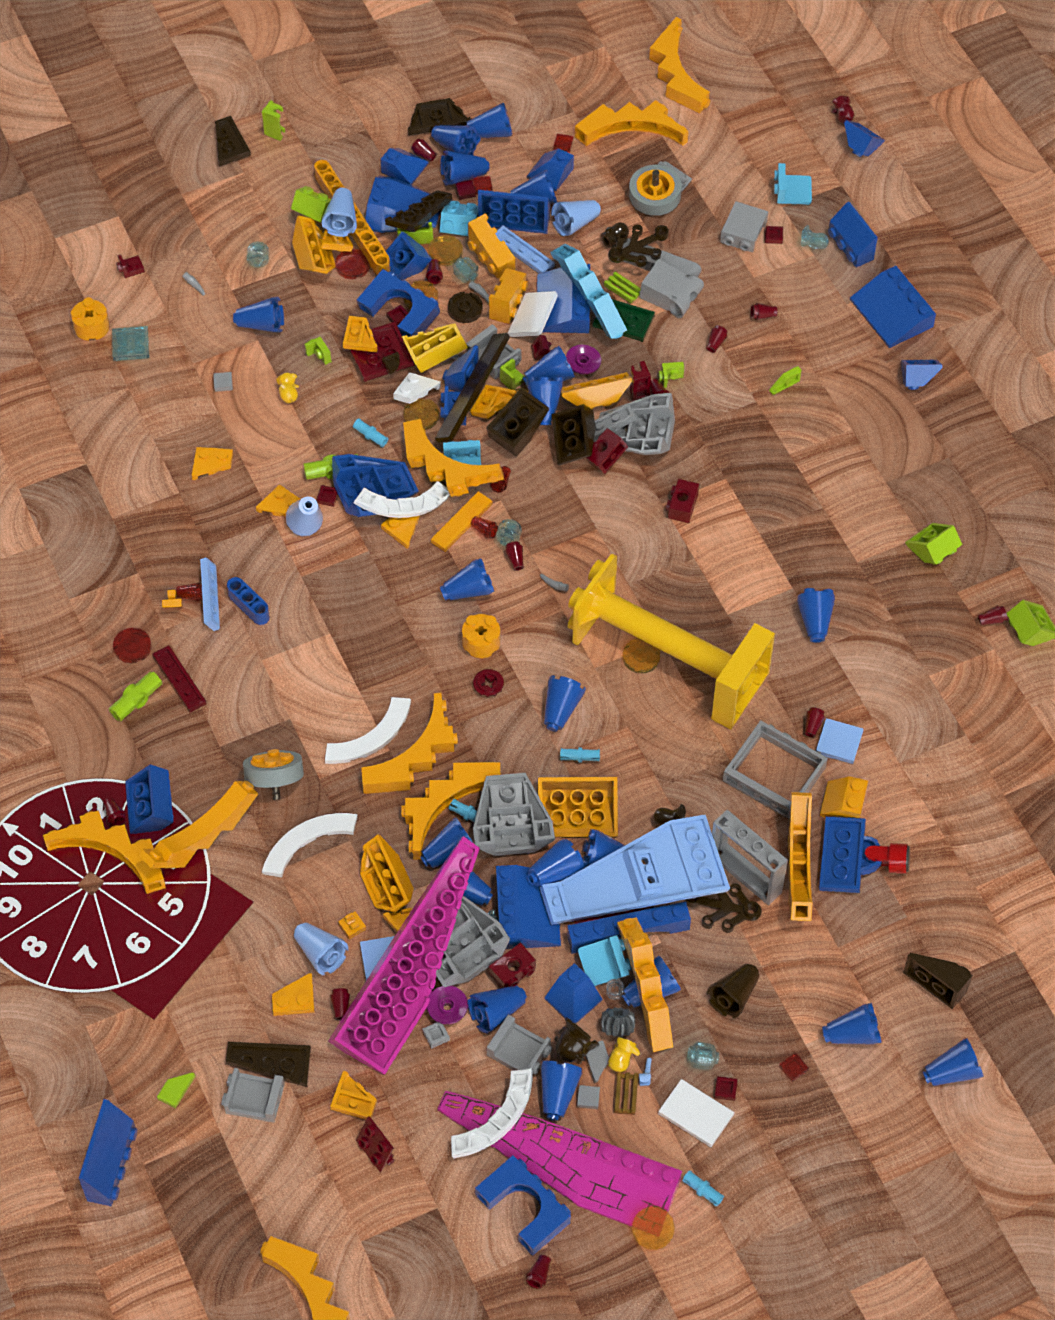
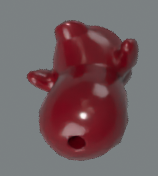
[832,96,855,124]

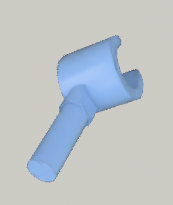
[639,1058,652,1086]

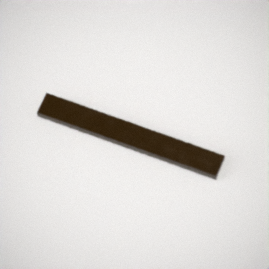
[435,332,510,443]

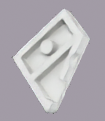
[393,372,441,404]

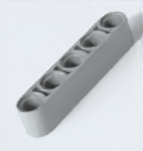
[623,238,702,277]

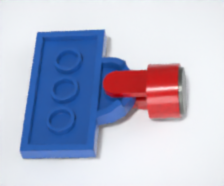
[819,817,910,893]

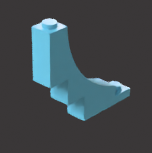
[550,244,627,339]

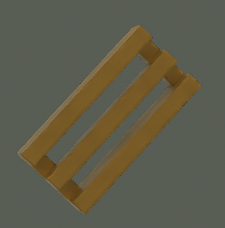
[614,1072,638,1115]

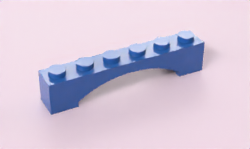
[567,902,691,954]

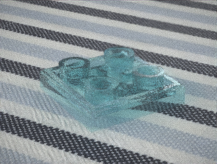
[112,326,149,361]

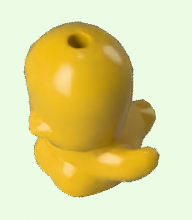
[276,373,299,403]
[608,1037,640,1072]

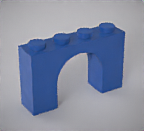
[357,269,440,337]
[475,1155,571,1256]

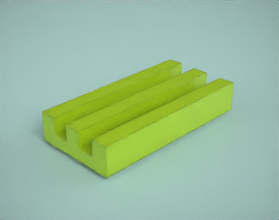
[604,272,641,304]

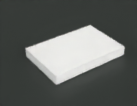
[508,291,558,337]
[658,1079,734,1147]

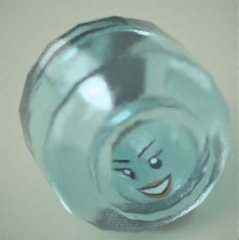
[246,241,269,268]
[453,257,479,283]
[496,519,522,546]
[687,1042,719,1070]

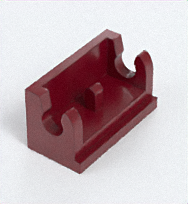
[630,361,651,402]

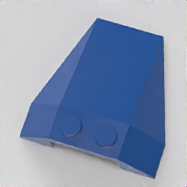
[365,176,441,233]
[332,454,419,517]

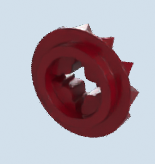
[473,669,504,698]

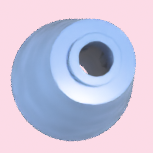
[322,188,357,237]
[551,200,601,236]
[286,497,323,536]
[294,923,349,975]

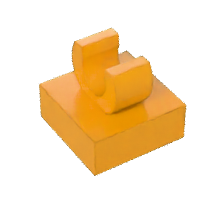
[162,590,183,608]
[338,911,366,940]

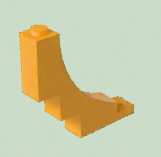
[649,17,710,113]
[138,781,258,868]
[260,1236,350,1320]

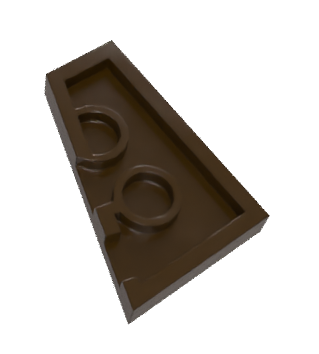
[215,116,251,166]

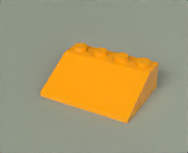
[538,777,618,837]

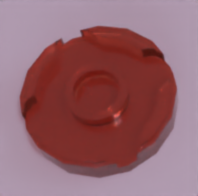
[335,249,370,280]
[113,627,152,663]

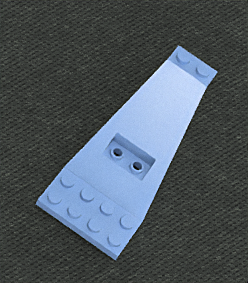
[540,815,730,925]

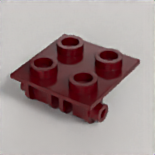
[356,1116,395,1172]

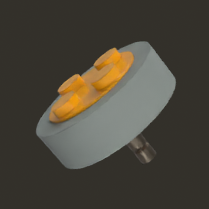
[629,165,682,216]
[243,749,304,800]

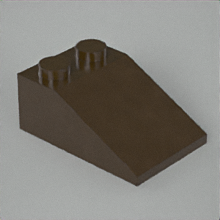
[486,388,549,457]
[551,404,596,466]
[903,952,973,1009]

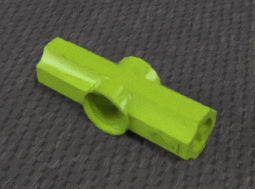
[304,454,358,480]
[109,671,162,721]

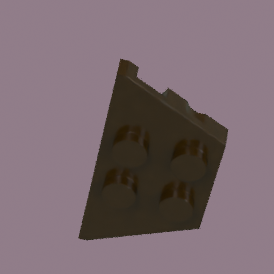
[408,98,472,136]

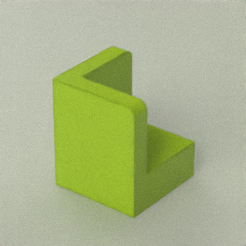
[500,358,525,390]

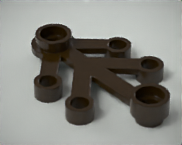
[608,225,669,267]
[684,883,762,933]

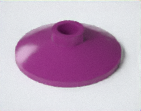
[566,345,601,374]
[427,986,468,1024]

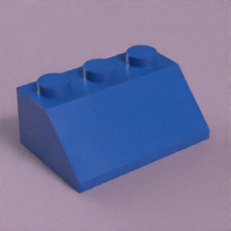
[828,202,878,268]
[125,764,174,834]

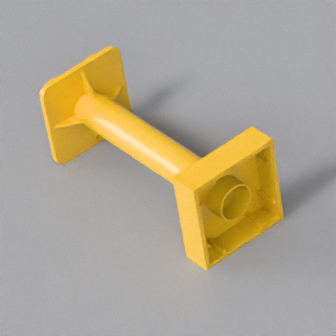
[568,554,775,730]

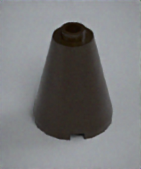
[706,964,760,1018]

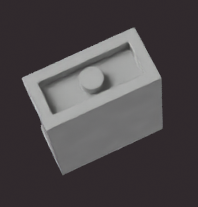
[720,201,768,252]
[466,324,522,380]
[487,1015,552,1075]
[222,1068,285,1123]

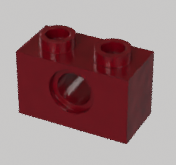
[586,428,628,474]
[666,479,700,523]
[489,943,536,988]

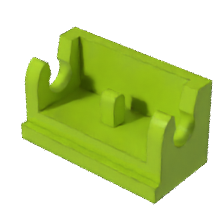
[262,100,286,141]
[397,222,433,244]

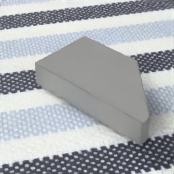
[585,1040,609,1083]

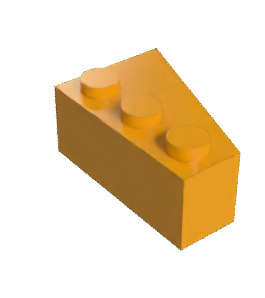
[467,213,515,279]
[489,268,529,324]

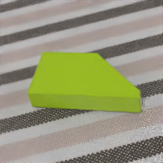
[769,366,801,395]
[157,1073,196,1109]

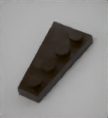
[385,190,452,232]
[226,1042,311,1087]

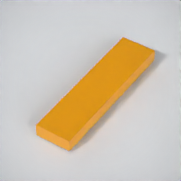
[431,491,493,552]

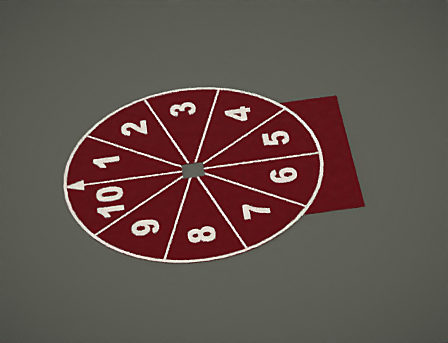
[0,779,254,1020]

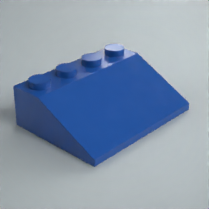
[478,190,550,234]
[537,264,590,333]
[850,266,936,348]
[496,865,561,949]
[79,1099,138,1207]

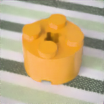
[71,297,109,341]
[462,614,500,658]

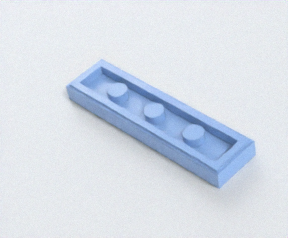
[495,226,555,273]
[200,557,220,631]

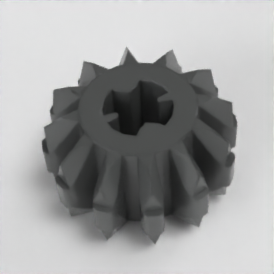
[601,1007,635,1038]

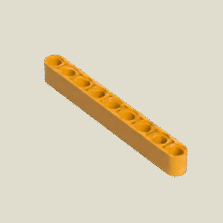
[314,160,390,275]

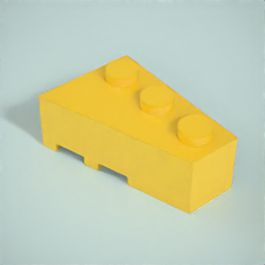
[402,323,468,373]

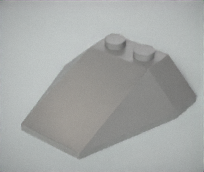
[594,393,675,455]
[473,773,555,856]
[436,896,510,987]

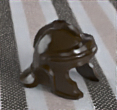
[554,1017,600,1064]

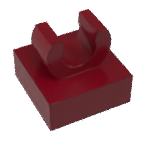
[531,335,552,360]

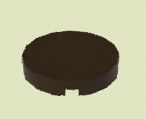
[448,292,483,323]

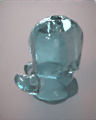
[801,225,829,250]

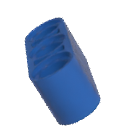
[227,577,270,625]

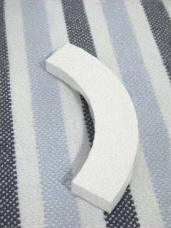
[354,481,450,518]
[325,697,411,764]
[262,813,358,877]
[451,1069,533,1158]

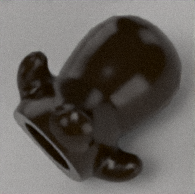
[601,222,629,248]
[653,804,686,826]

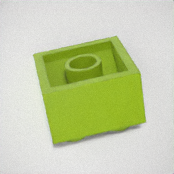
[291,186,331,222]
[905,523,963,565]
[1006,600,1055,646]

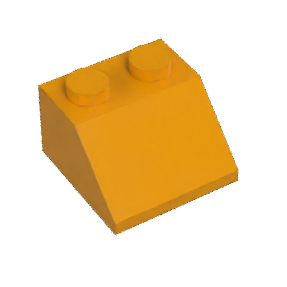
[820,776,868,818]

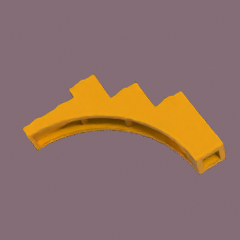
[575,100,688,146]
[403,419,504,497]
[361,693,458,794]
[401,762,500,860]
[787,792,813,921]
[43,810,166,894]
[617,917,673,1052]

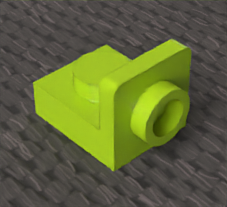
[304,337,332,365]
[658,362,684,388]

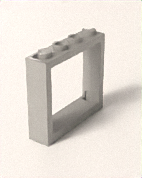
[723,720,828,819]
[712,810,788,906]

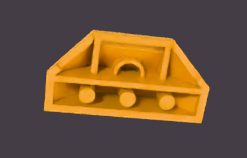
[292,215,336,274]
[561,372,632,409]
[360,834,414,912]

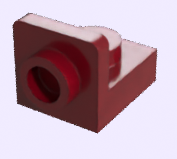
[116,254,145,278]

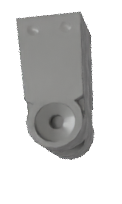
[639,259,704,318]

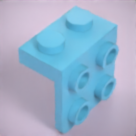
[774,163,812,205]
[440,201,478,236]
[443,440,481,465]
[578,935,632,986]

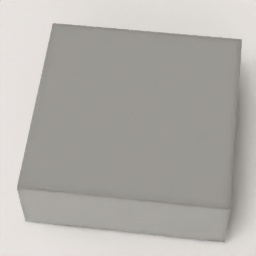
[213,372,233,392]
[422,1022,450,1049]
[577,1085,600,1109]

